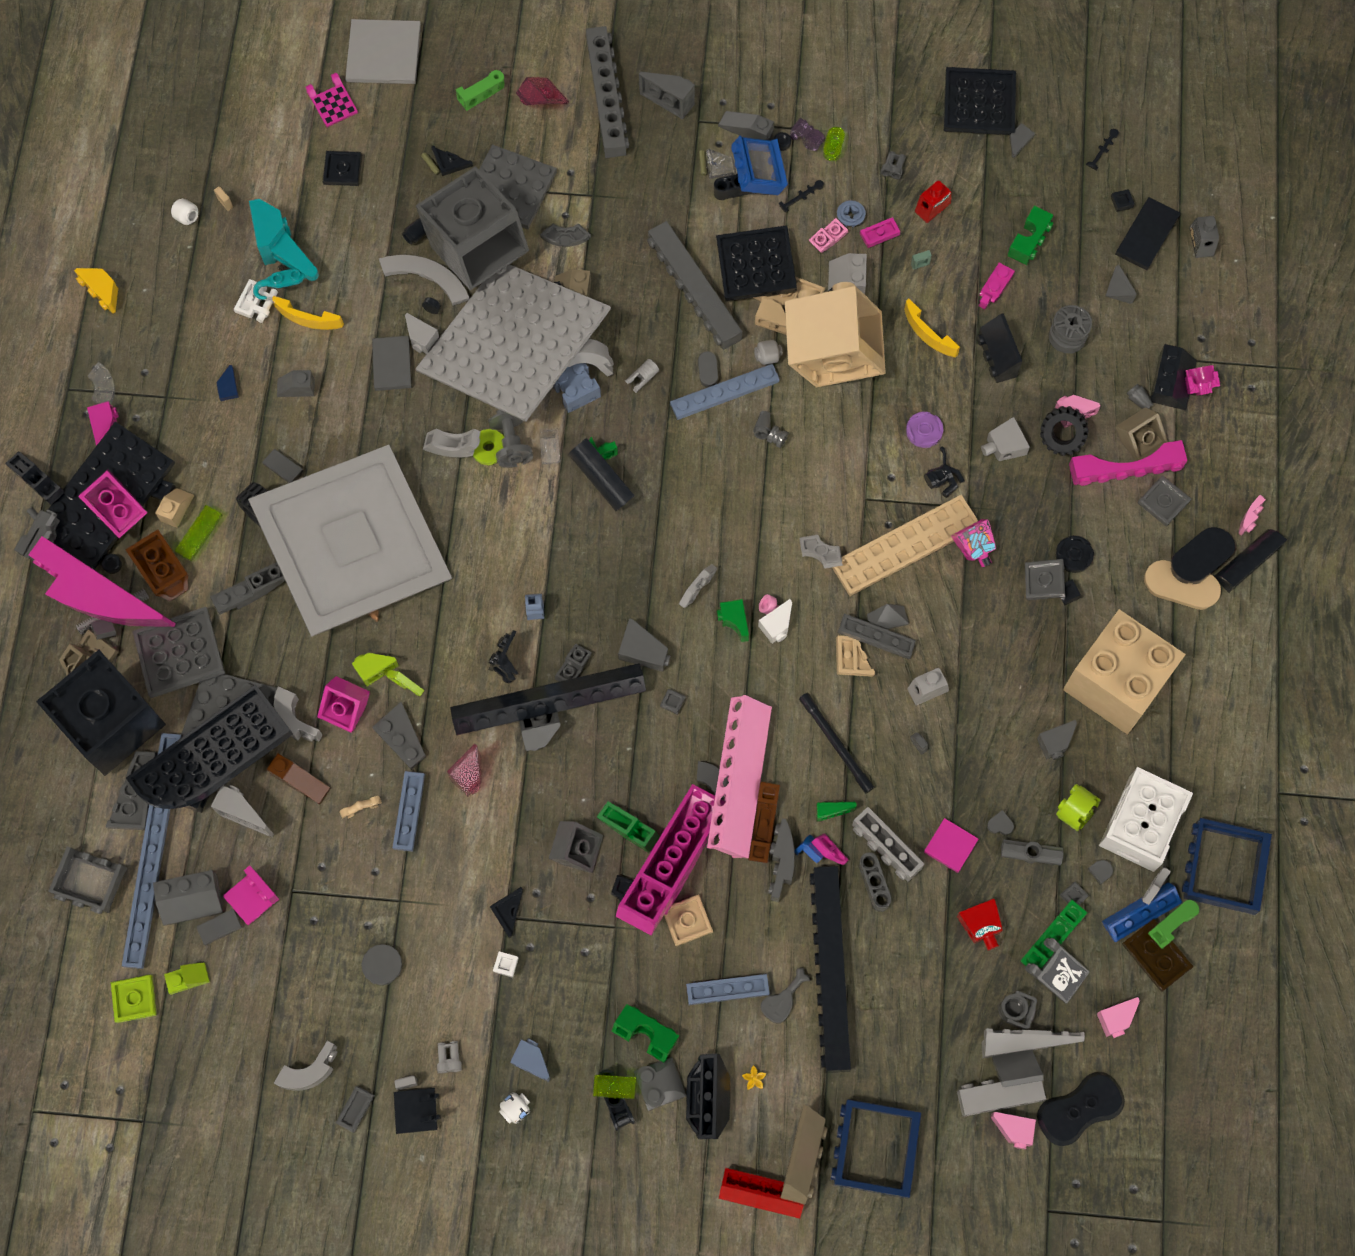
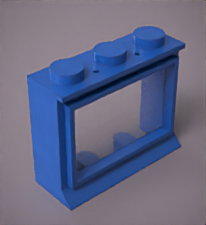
[731,135,788,195]

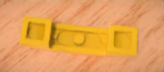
[272,296,344,330]
[904,298,960,357]

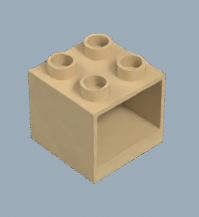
[785,282,886,388]
[1063,609,1186,735]

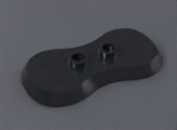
[1037,1072,1125,1146]

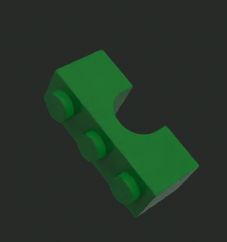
[1007,205,1054,265]
[611,1004,679,1063]

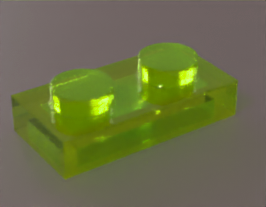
[593,1075,636,1099]

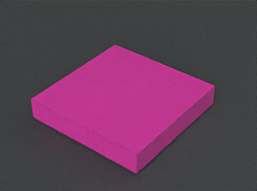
[924,818,978,873]

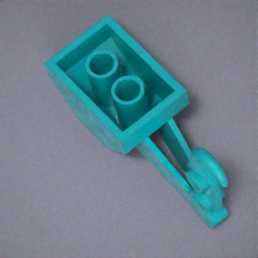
[249,199,319,300]

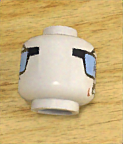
[499,1092,530,1124]

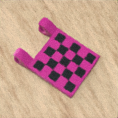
[306,73,358,127]

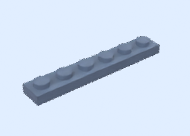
[670,364,779,420]

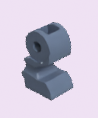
[525,593,544,620]

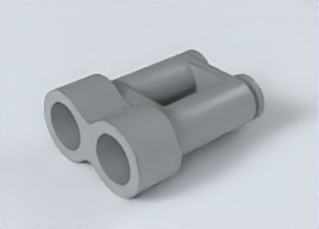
[437,1041,462,1073]

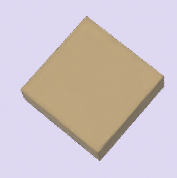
[214,187,233,211]

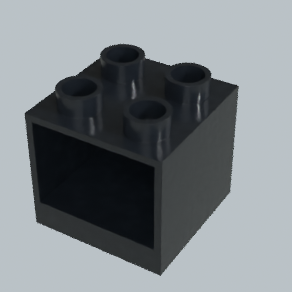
[36,649,166,776]

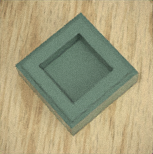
[911,250,932,269]

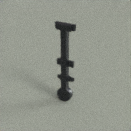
[1086,129,1119,171]
[779,180,824,212]

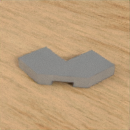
[679,564,717,608]

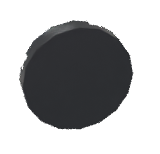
[1055,535,1094,573]

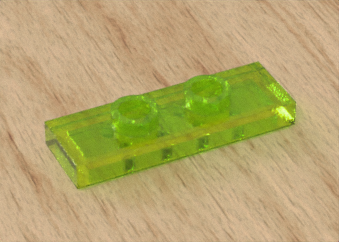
[175,505,223,561]

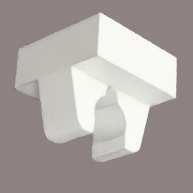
[493,951,519,977]

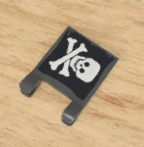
[1025,938,1090,1004]

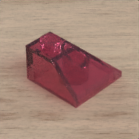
[516,77,569,106]
[447,744,482,797]

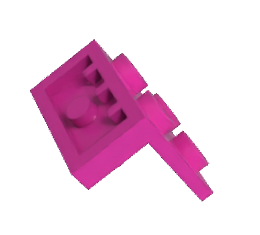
[223,865,279,925]

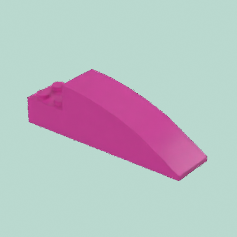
[29,536,176,627]
[616,784,726,936]

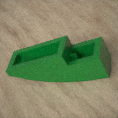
[597,801,660,853]

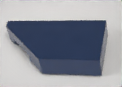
[216,365,239,401]

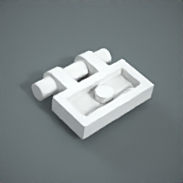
[234,279,278,323]

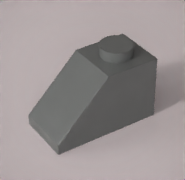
[277,370,315,397]
[1037,720,1077,760]

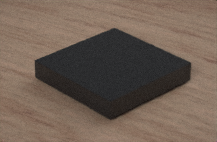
[322,151,362,186]

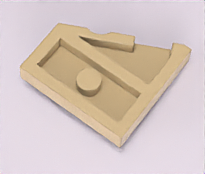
[836,635,875,677]

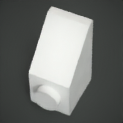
[758,599,792,644]

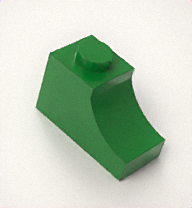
[717,599,749,642]

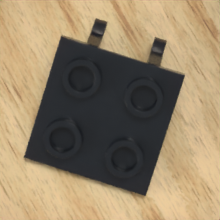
[488,630,518,683]
[394,1088,441,1134]

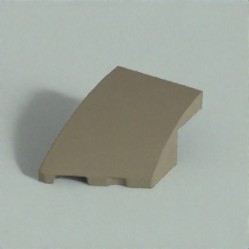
[59,630,119,676]

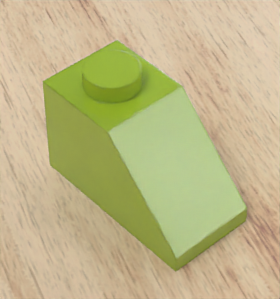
[352,653,399,687]

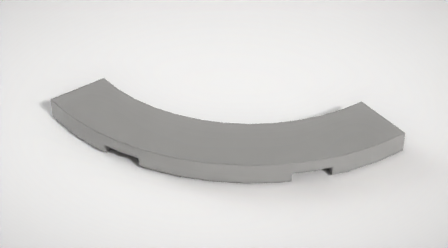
[379,255,469,306]

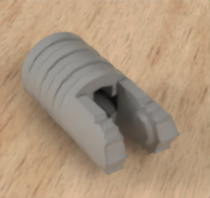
[625,359,659,393]

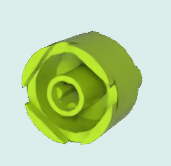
[1056,784,1101,832]

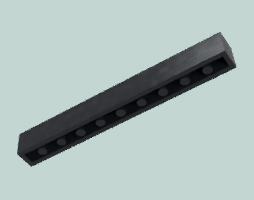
[450,663,646,735]
[809,866,851,1073]

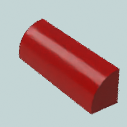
[718,1168,804,1219]

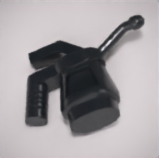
[924,446,965,498]

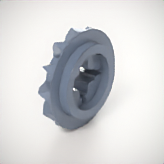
[837,201,866,228]

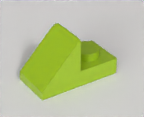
[164,962,210,995]

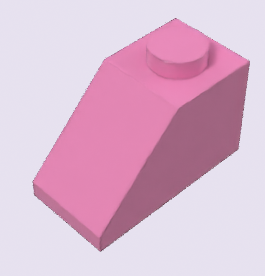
[1055,395,1100,428]
[1097,997,1140,1038]
[991,1112,1036,1149]

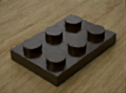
[1122,919,1194,992]

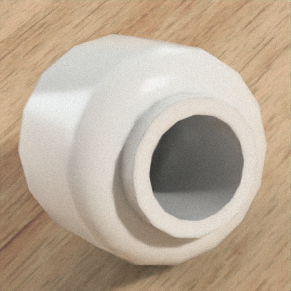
[171,198,198,225]

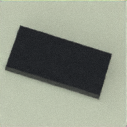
[1115,197,1181,270]

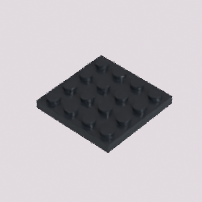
[943,67,1016,135]
[716,225,797,302]

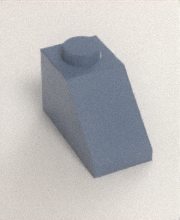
[510,1039,550,1082]

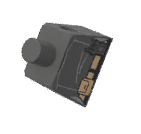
[1189,216,1219,258]

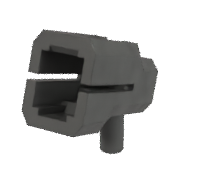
[14,507,60,560]

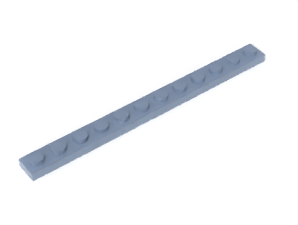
[122,733,182,969]

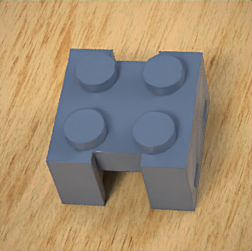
[553,363,601,413]

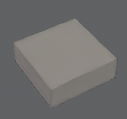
[394,1076,419,1090]

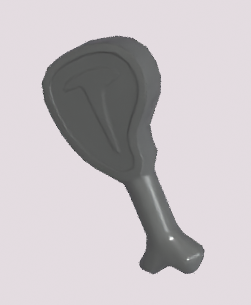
[761,968,811,1024]

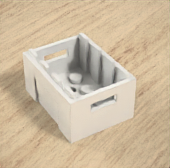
[1099,767,1193,872]

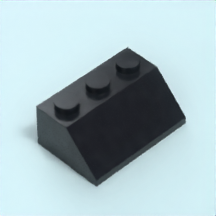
[977,313,1022,383]
[1150,344,1197,411]

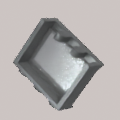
[48,846,128,915]

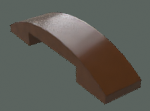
[748,782,780,863]

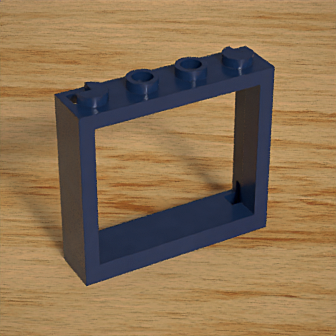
[1182,818,1272,915]
[830,1100,921,1199]

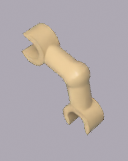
[340,796,382,819]

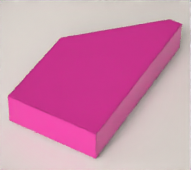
[811,834,849,865]

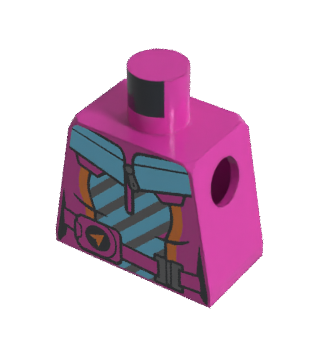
[951,519,996,567]

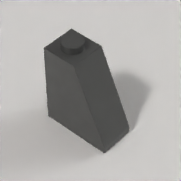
[618,619,671,672]

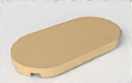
[1144,560,1221,610]

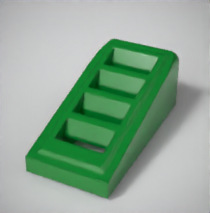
[816,802,857,822]

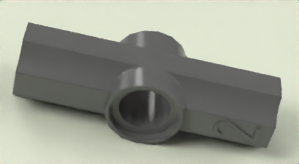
[1001,839,1063,866]

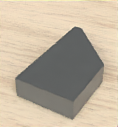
[1009,123,1035,158]

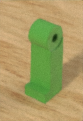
[456,70,505,111]
[1148,900,1199,948]

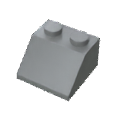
[828,253,867,294]

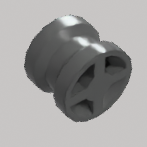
[767,425,789,448]

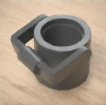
[998,991,1037,1029]

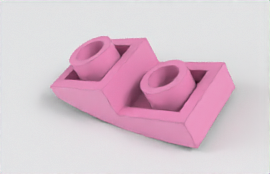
[809,218,848,253]
[1239,495,1266,536]

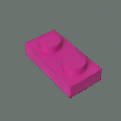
[860,217,900,248]

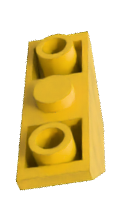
[74,268,118,314]

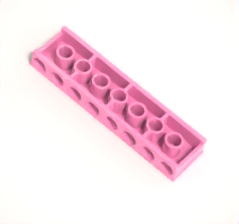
[707,695,772,858]

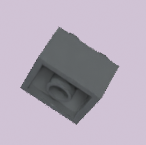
[549,821,603,873]

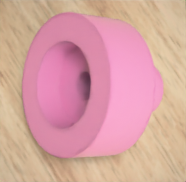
[759,594,779,615]

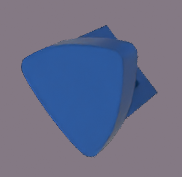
[794,835,824,863]

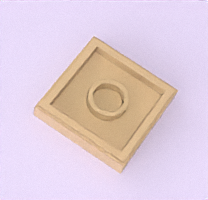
[664,894,713,947]

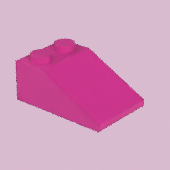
[78,470,148,538]

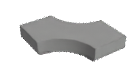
[799,535,843,569]
[1142,867,1171,905]

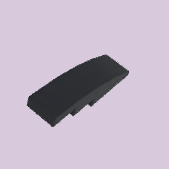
[5,451,65,505]

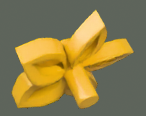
[742,1065,766,1090]

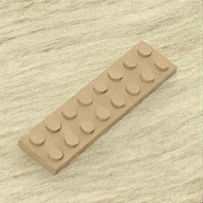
[832,495,978,596]

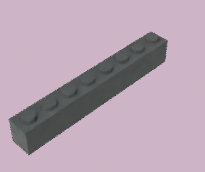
[647,221,742,350]

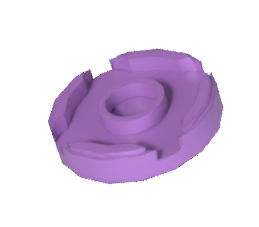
[906,412,943,448]

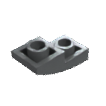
[555,644,592,682]

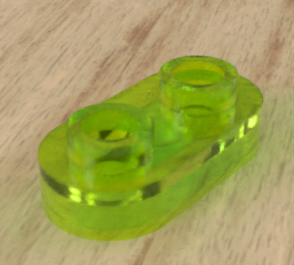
[823,127,845,161]

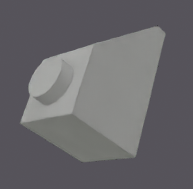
[405,313,440,354]

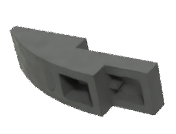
[210,562,285,615]
[768,818,794,902]

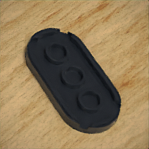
[1171,527,1235,584]

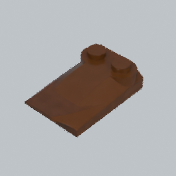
[125,529,189,602]

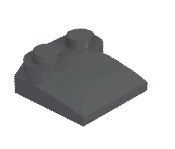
[634,1057,687,1111]

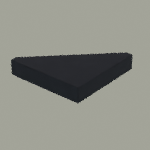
[431,146,473,176]
[490,887,523,938]

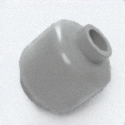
[754,340,783,365]

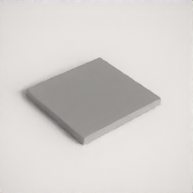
[346,19,421,84]

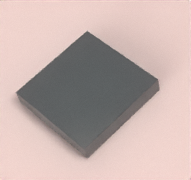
[1137,475,1191,527]
[1025,559,1066,601]
[992,1050,1043,1087]

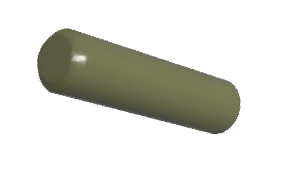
[699,150,707,176]
[421,152,440,175]

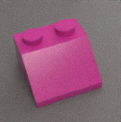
[317,676,370,733]

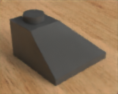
[519,712,560,751]

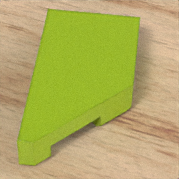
[386,670,424,696]

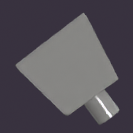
[981,417,1030,461]
[907,668,949,706]

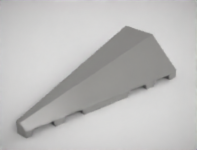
[982,1029,1085,1059]

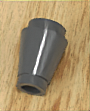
[1126,384,1153,409]
[753,411,771,440]

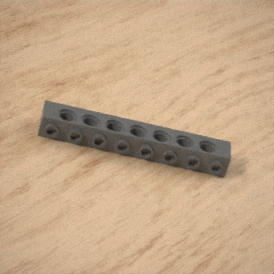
[586,26,629,158]

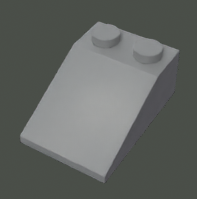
[211,785,274,838]

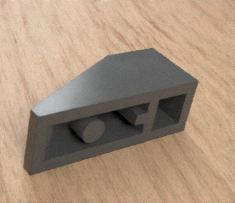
[718,111,774,141]

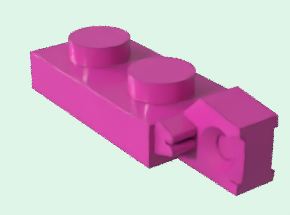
[979,263,1015,309]

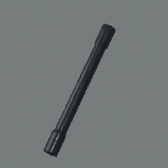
[799,693,875,794]

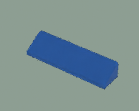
[1102,883,1182,942]

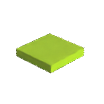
[111,975,157,1023]

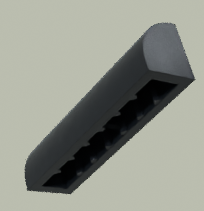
[568,438,634,511]
[1214,529,1287,593]

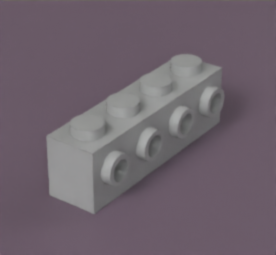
[852,807,924,882]

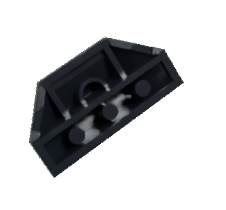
[686,1054,730,1140]

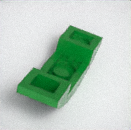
[1020,900,1088,969]

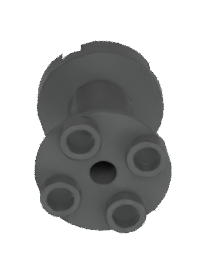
[488,410,533,468]

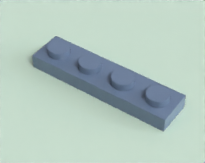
[392,771,425,852]
[686,974,770,1005]

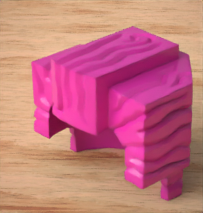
[1185,365,1220,396]

